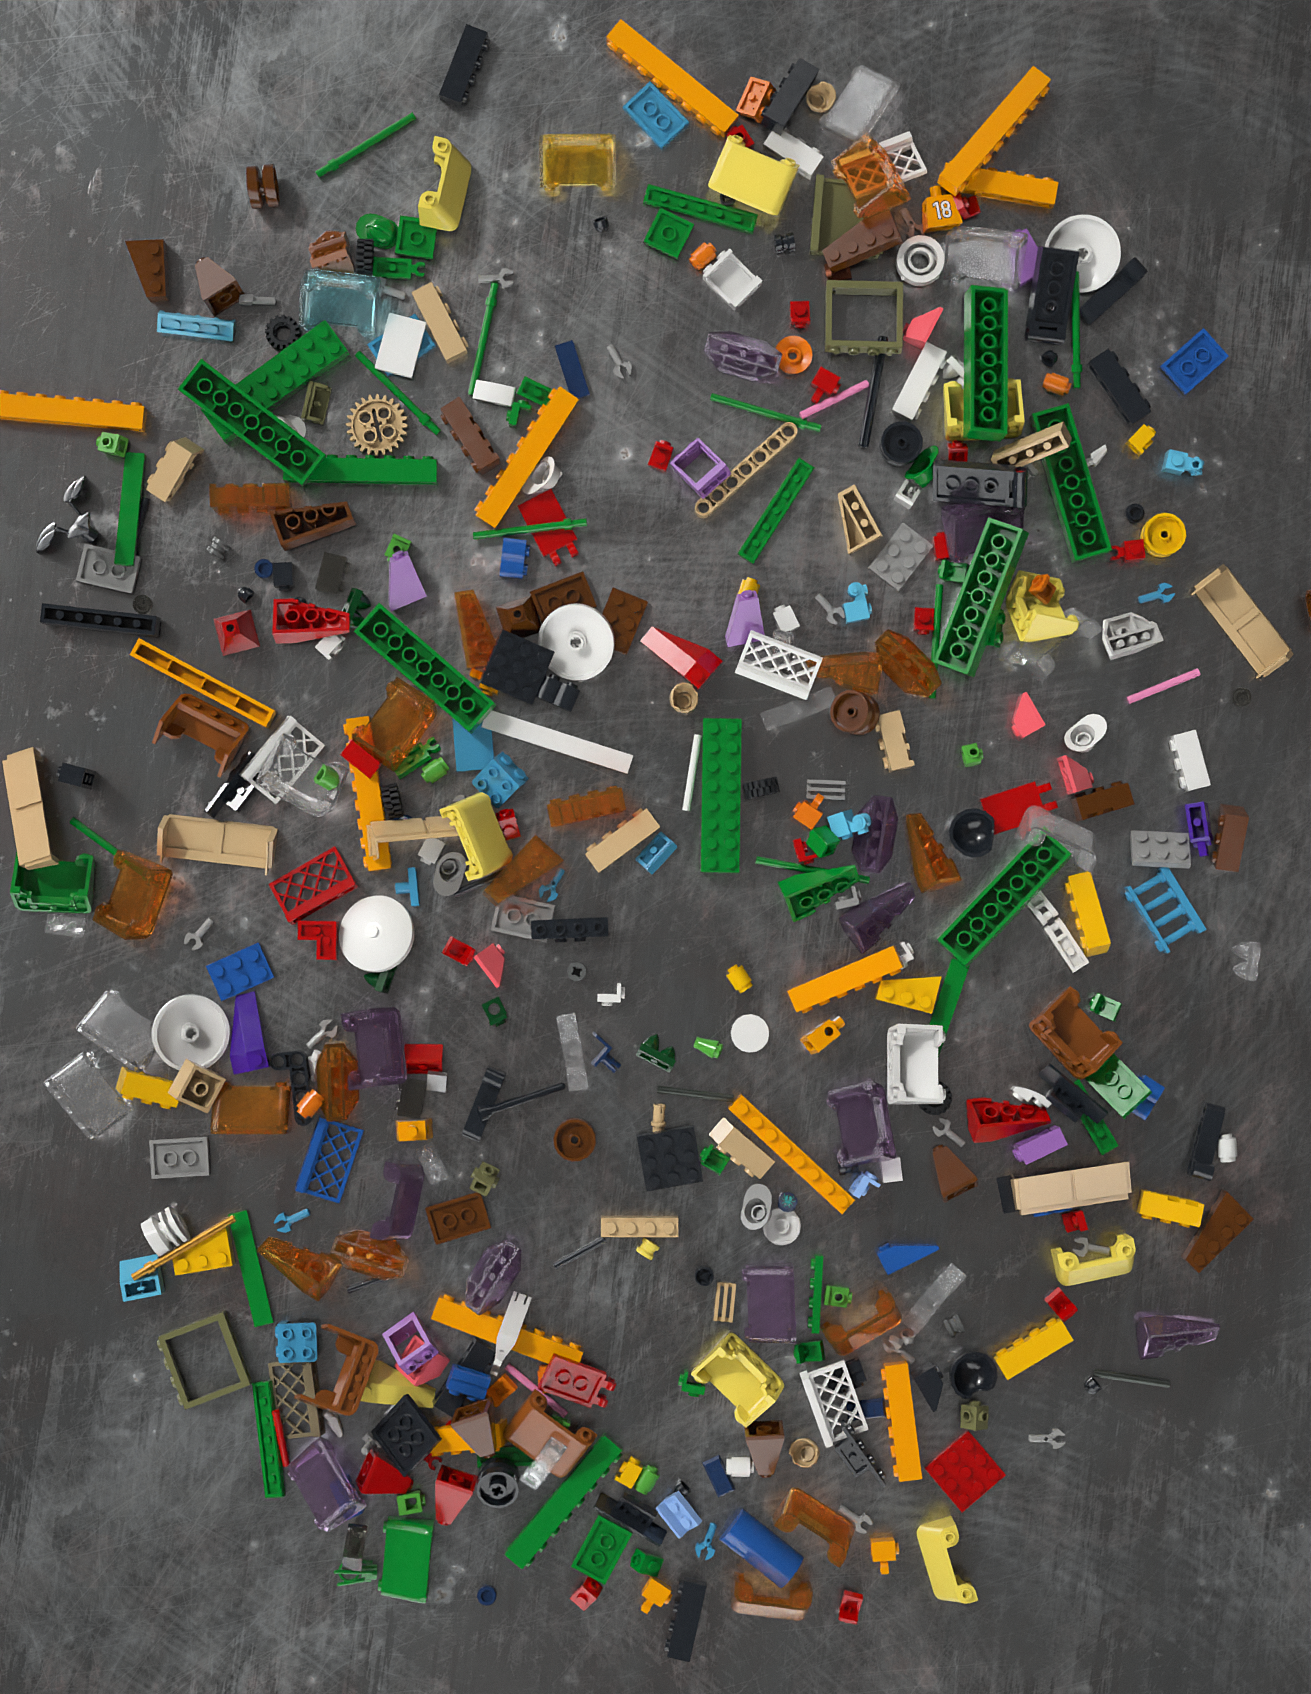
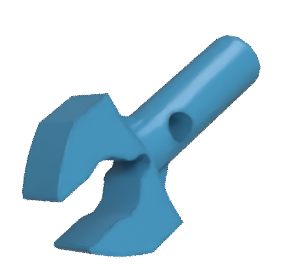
[1138,583,1175,603]
[539,868,565,902]
[274,1209,310,1233]
[695,1523,717,1560]

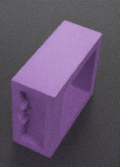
[670,438,731,499]
[1012,1125,1068,1165]
[382,1312,439,1375]

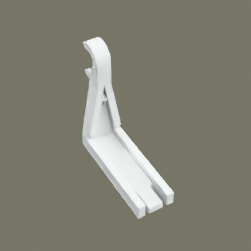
[490,1291,532,1376]

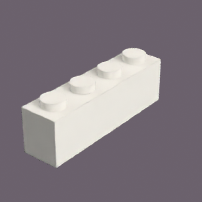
[891,342,948,423]

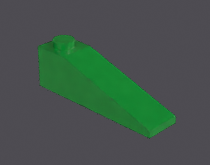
[778,865,860,922]

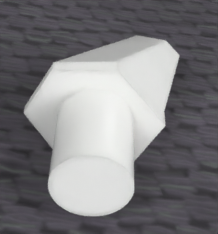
[1086,445,1107,467]
[307,1050,321,1082]
[322,1410,343,1438]

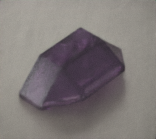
[704,331,783,382]
[852,795,898,874]
[465,1239,522,1315]

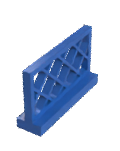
[295,1115,364,1203]

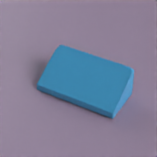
[635,831,677,874]

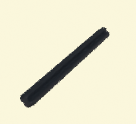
[858,336,888,448]

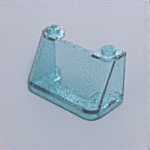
[299,269,381,336]

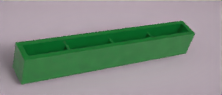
[283,454,438,485]
[504,1433,623,1569]

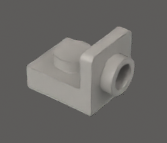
[834,886,862,910]

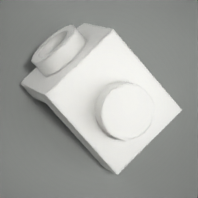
[899,941,914,970]
[597,983,625,1006]

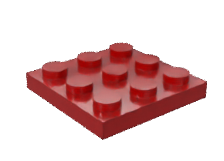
[924,1430,1006,1512]

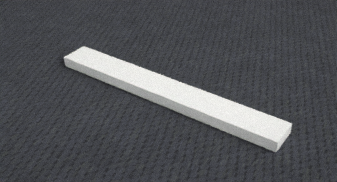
[482,711,633,774]

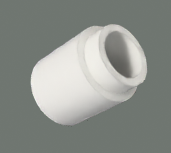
[1217,1134,1238,1162]
[726,1457,754,1477]

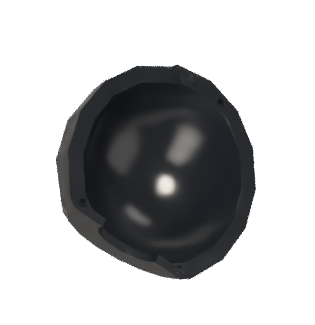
[949,808,995,858]
[949,1351,998,1399]

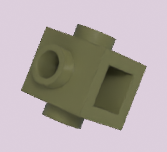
[469,1161,500,1197]
[960,1400,989,1431]

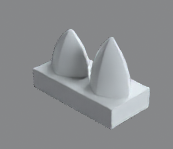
[943,354,964,389]

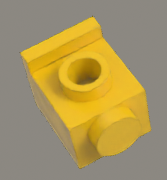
[1125,424,1156,456]
[614,1456,643,1489]

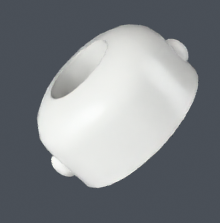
[896,235,945,286]

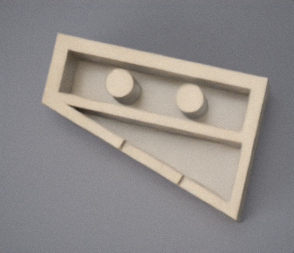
[146,437,204,502]
[838,484,883,555]
[875,710,914,772]
[709,1117,775,1179]

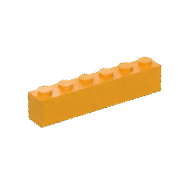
[941,161,1058,209]
[787,945,904,1014]
[880,1361,922,1482]

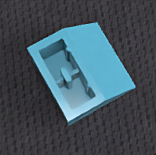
[120,1254,165,1302]

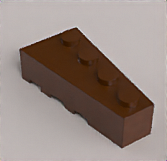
[822,202,904,273]
[439,396,501,476]
[269,501,356,551]
[1181,1189,1254,1273]

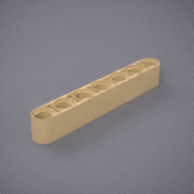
[695,422,797,518]

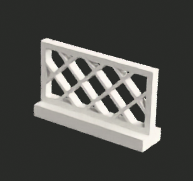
[838,131,927,200]
[735,630,823,700]
[239,716,325,804]
[799,1360,869,1448]

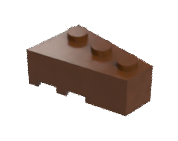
[125,239,169,302]
[1070,780,1135,822]
[1211,804,1249,872]

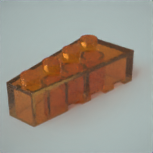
[209,483,292,515]
[453,589,496,670]
[547,786,626,828]
[482,835,564,907]

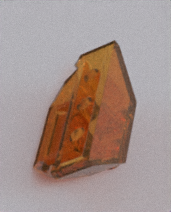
[874,629,942,697]
[317,1043,359,1122]
[329,1229,409,1280]

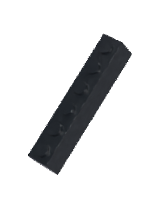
[40,603,161,637]

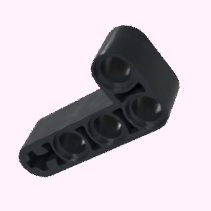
[1080,257,1148,325]
[269,1050,314,1126]
[461,1066,507,1142]
[1187,1102,1226,1181]

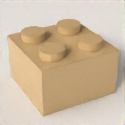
[168,1059,226,1114]

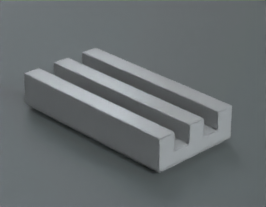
[806,779,846,800]

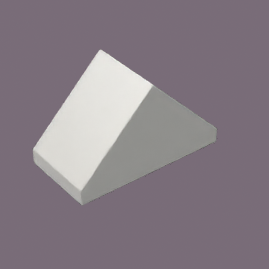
[893,479,923,510]

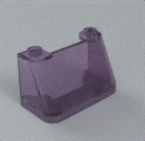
[941,503,1024,563]
[341,1007,407,1090]
[827,1080,896,1167]
[369,1158,425,1240]
[742,1262,796,1344]
[287,1437,367,1532]

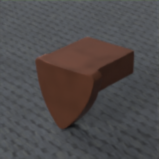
[824,264,852,280]

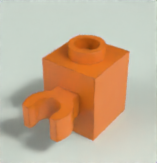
[792,793,824,830]

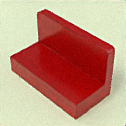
[340,739,382,779]
[403,1044,443,1074]

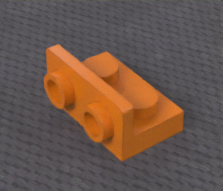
[736,77,776,124]

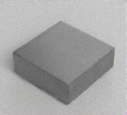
[426,1070,447,1092]

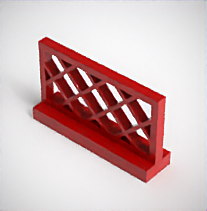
[268,846,359,925]

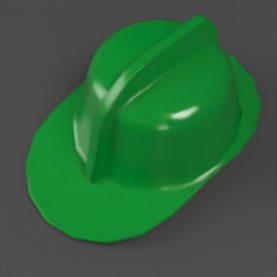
[355,213,398,249]
[905,445,939,488]

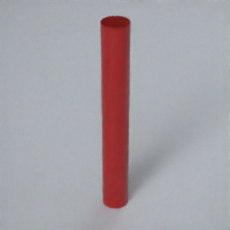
[272,1410,290,1467]

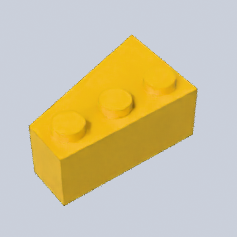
[874,976,941,1014]
[115,1066,179,1109]
[1136,1189,1204,1228]
[172,1226,236,1276]

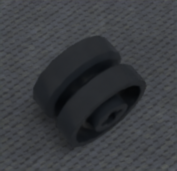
[879,421,923,467]
[476,1457,520,1509]

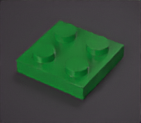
[643,207,694,259]
[395,215,437,260]

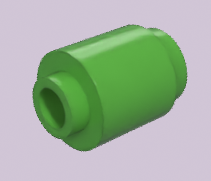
[421,757,450,784]
[634,1464,660,1495]

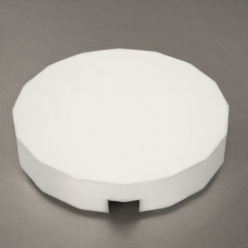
[731,1014,769,1053]
[763,1207,801,1246]

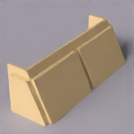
[1191,564,1294,678]
[2,747,59,870]
[157,814,278,875]
[366,816,459,860]
[1010,1162,1132,1215]

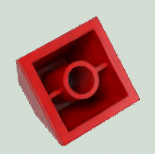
[214,609,260,656]
[355,1449,414,1494]
[435,1465,477,1526]

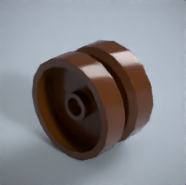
[246,163,280,209]
[830,690,880,735]
[553,1118,596,1162]

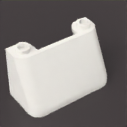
[887,1024,946,1105]

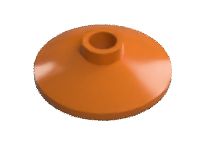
[774,336,812,374]

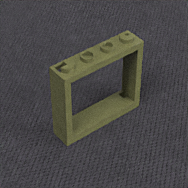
[824,280,903,356]
[157,1310,253,1410]

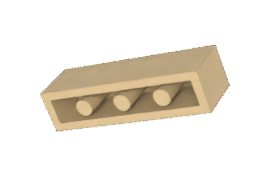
[411,282,469,364]
[991,421,1072,467]
[585,808,660,873]
[601,1216,678,1237]

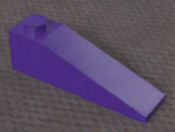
[230,991,270,1074]

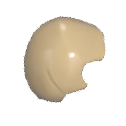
[806,81,836,113]
[669,682,698,713]
[789,1438,820,1468]

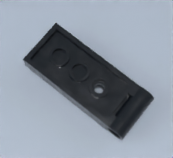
[1024,246,1079,345]
[933,459,1028,508]

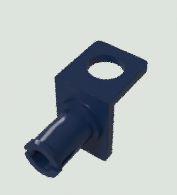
[591,1031,621,1073]

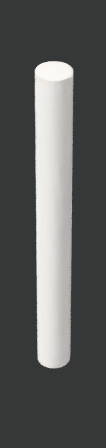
[682,734,702,811]

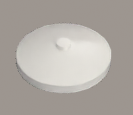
[1045,215,1122,293]
[538,604,615,680]
[339,896,415,972]
[152,994,230,1070]

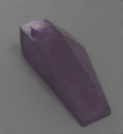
[839,882,916,954]
[1137,1315,1220,1360]

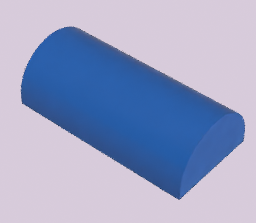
[719,1509,804,1588]

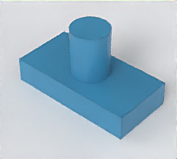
[395,867,420,906]

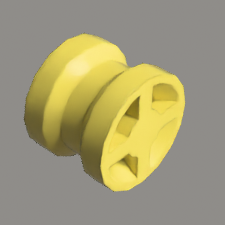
[636,1237,660,1260]

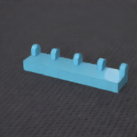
[157,310,236,341]

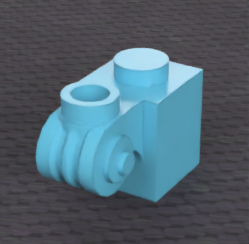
[1161,449,1205,476]
[842,582,872,624]
[827,809,871,840]

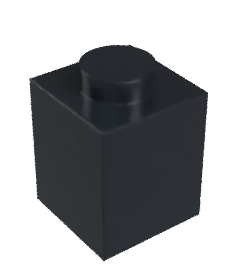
[272,562,295,591]

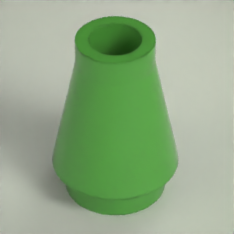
[694,1037,723,1059]

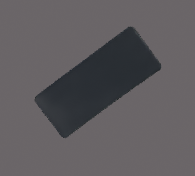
[997,1175,1019,1214]

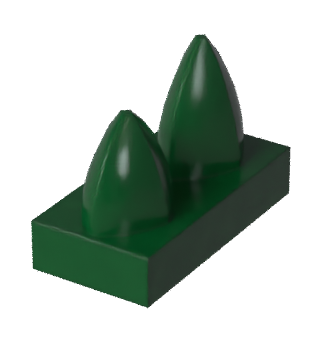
[342,588,371,628]
[364,965,398,994]
[636,1034,676,1073]

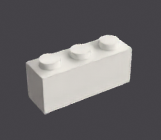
[763,128,824,180]
[1169,730,1211,792]

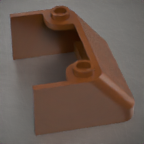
[152,693,249,778]
[294,1324,379,1416]

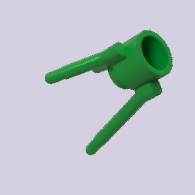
[334,1554,377,1586]

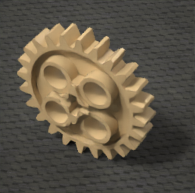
[346,394,409,457]

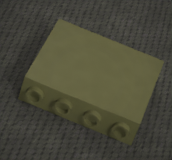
[810,174,888,260]

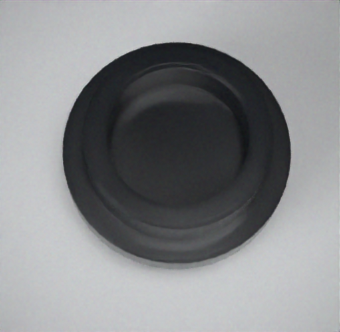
[1125,503,1145,523]

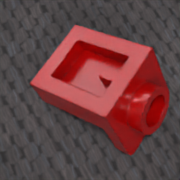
[953,192,981,220]
[790,301,810,328]
[648,440,674,472]
[947,440,968,462]
[913,607,934,635]
[792,838,818,865]
[1061,1209,1088,1233]

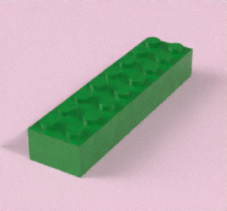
[963,285,1008,442]
[201,320,350,444]
[178,359,326,486]
[1029,403,1112,564]
[933,517,1029,677]
[354,603,497,734]
[700,718,742,873]
[937,828,1072,968]

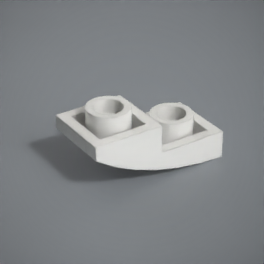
[472,380,516,407]
[1011,1086,1052,1108]

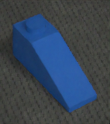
[876,1243,939,1275]

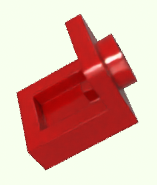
[495,809,521,841]
[442,936,475,966]
[1044,1287,1078,1322]
[569,1576,603,1611]
[838,1590,863,1625]

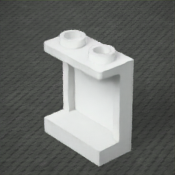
[703,249,762,311]

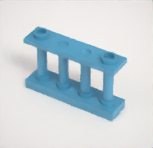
[1124,867,1206,953]

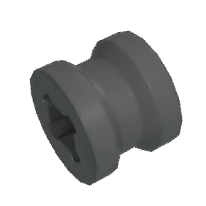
[206,537,231,560]
[567,962,587,981]
[943,1314,965,1338]

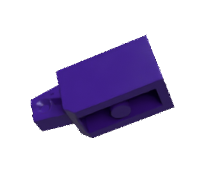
[1185,802,1213,857]

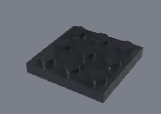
[479,629,555,705]
[637,1125,703,1192]
[371,1394,442,1477]

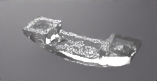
[760,686,835,731]
[556,1013,588,1092]
[902,1263,967,1334]
[519,1436,567,1491]

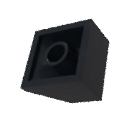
[910,1361,944,1412]

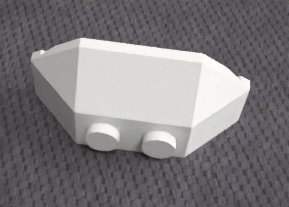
[1102,612,1164,660]

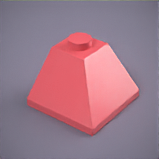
[903,307,943,350]
[1011,692,1046,739]
[1057,755,1094,795]
[474,943,505,988]
[394,1334,450,1387]

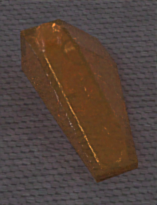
[803,652,883,695]
[906,813,962,893]
[257,1237,343,1301]

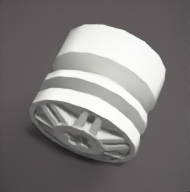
[141,1206,191,1257]

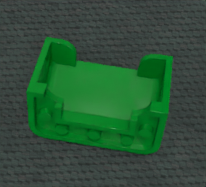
[10,852,95,914]
[378,1515,435,1603]

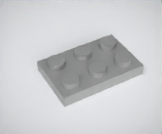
[868,523,933,591]
[76,544,142,594]
[1130,830,1191,869]
[491,893,555,943]
[149,1136,210,1179]

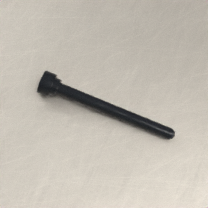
[476,1082,566,1122]

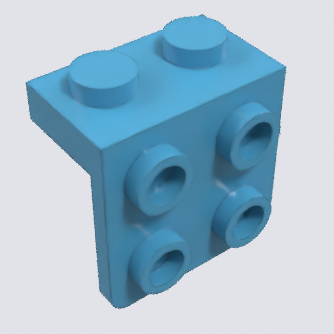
[472,752,529,808]
[275,1321,318,1363]

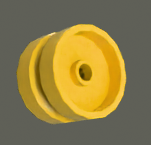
[1140,513,1186,558]

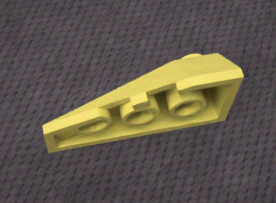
[360,1360,436,1408]

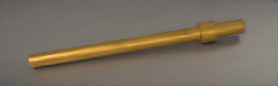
[131,1215,236,1281]

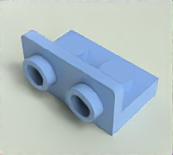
[848,1170,881,1198]
[656,1490,702,1538]

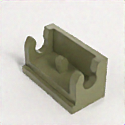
[301,381,332,426]

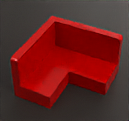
[297,921,339,960]

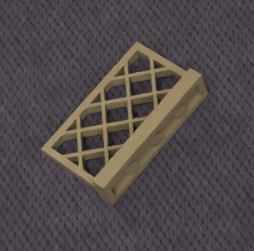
[268,1361,326,1439]

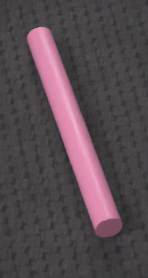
[799,380,869,419]
[1127,668,1200,704]
[504,1363,568,1418]

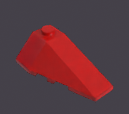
[272,598,350,644]
[640,626,723,690]
[966,1098,1051,1143]

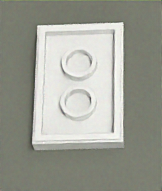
[375,313,427,378]

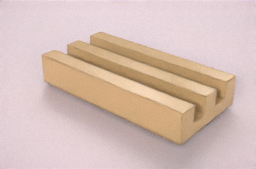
[713,1282,736,1323]

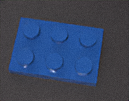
[1160,328,1229,395]
[206,942,275,1001]

